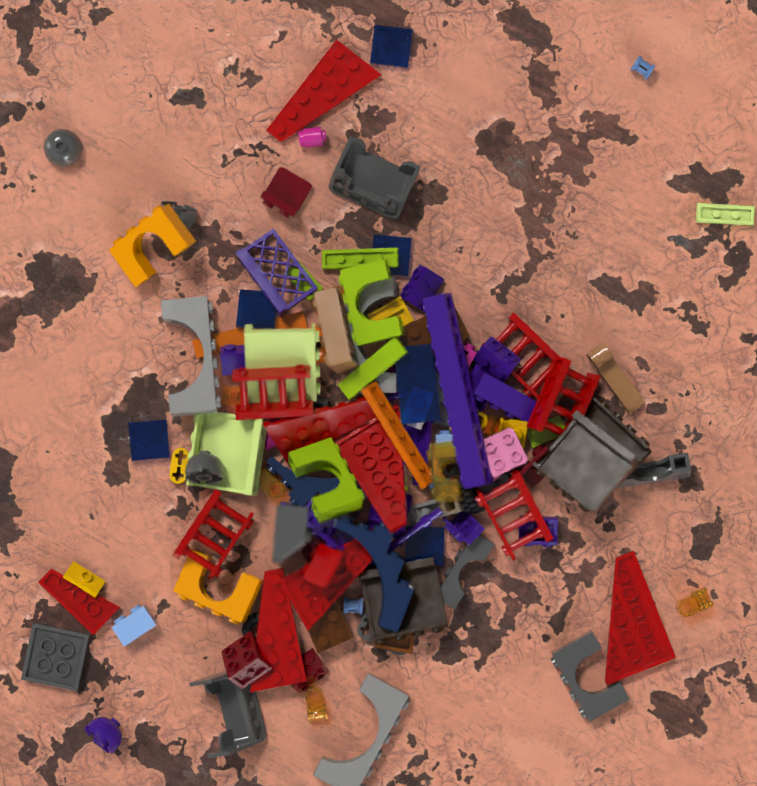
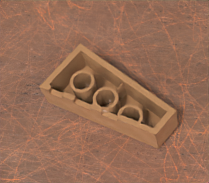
[313,287,360,374]

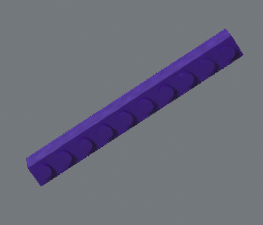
[423,293,493,489]

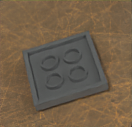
[21,623,90,691]

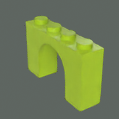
[338,259,405,346]
[288,437,364,524]

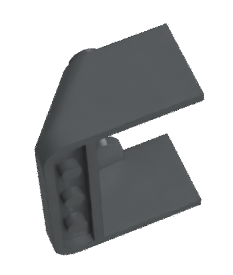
[272,501,312,564]
[189,671,266,758]

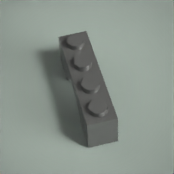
[618,453,691,488]
[440,535,495,610]

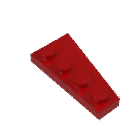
[38,568,120,635]

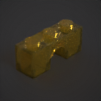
[427,441,462,504]

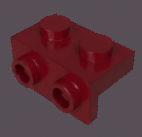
[291,648,329,693]

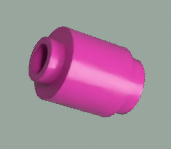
[298,127,327,148]

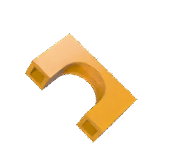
[109,204,196,287]
[173,549,263,625]

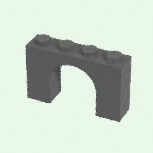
[550,630,629,722]

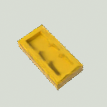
[63,561,106,597]

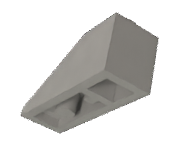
[408,492,464,526]

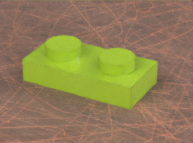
[284,260,324,302]
[526,415,565,448]

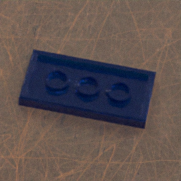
[395,344,441,425]

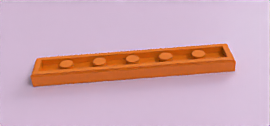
[192,311,308,359]
[361,381,435,489]

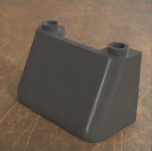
[329,136,421,219]

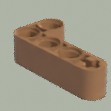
[586,343,645,414]

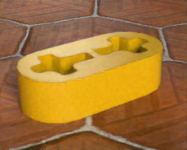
[169,448,189,484]

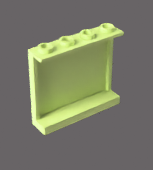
[244,323,320,403]
[185,412,268,496]

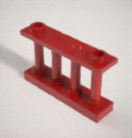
[481,312,560,399]
[526,356,601,436]
[232,364,314,420]
[475,469,554,560]
[172,489,254,580]

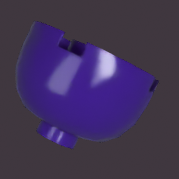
[84,717,122,754]

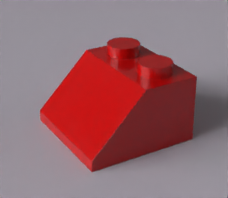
[300,543,343,589]

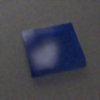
[370,25,412,68]
[372,234,412,276]
[236,289,277,330]
[128,419,170,461]
[405,526,445,566]

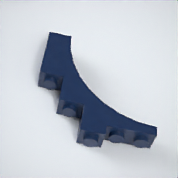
[266,456,367,507]
[333,516,414,632]

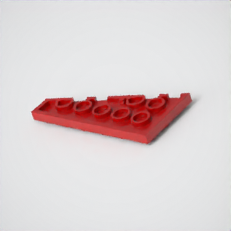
[266,39,382,143]
[263,397,377,465]
[279,529,373,631]
[250,567,307,693]

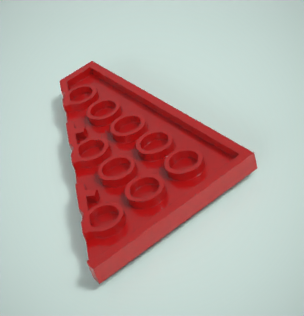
[334,404,408,534]
[605,550,676,685]

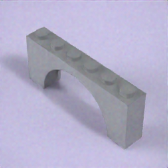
[345,277,400,394]
[161,296,221,417]
[313,672,410,786]

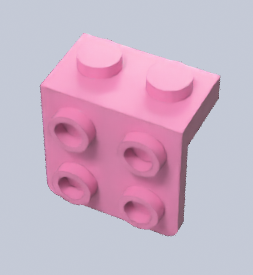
[484,428,527,482]

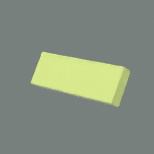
[696,203,755,226]

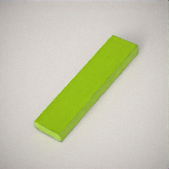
[322,248,399,270]
[337,337,408,400]

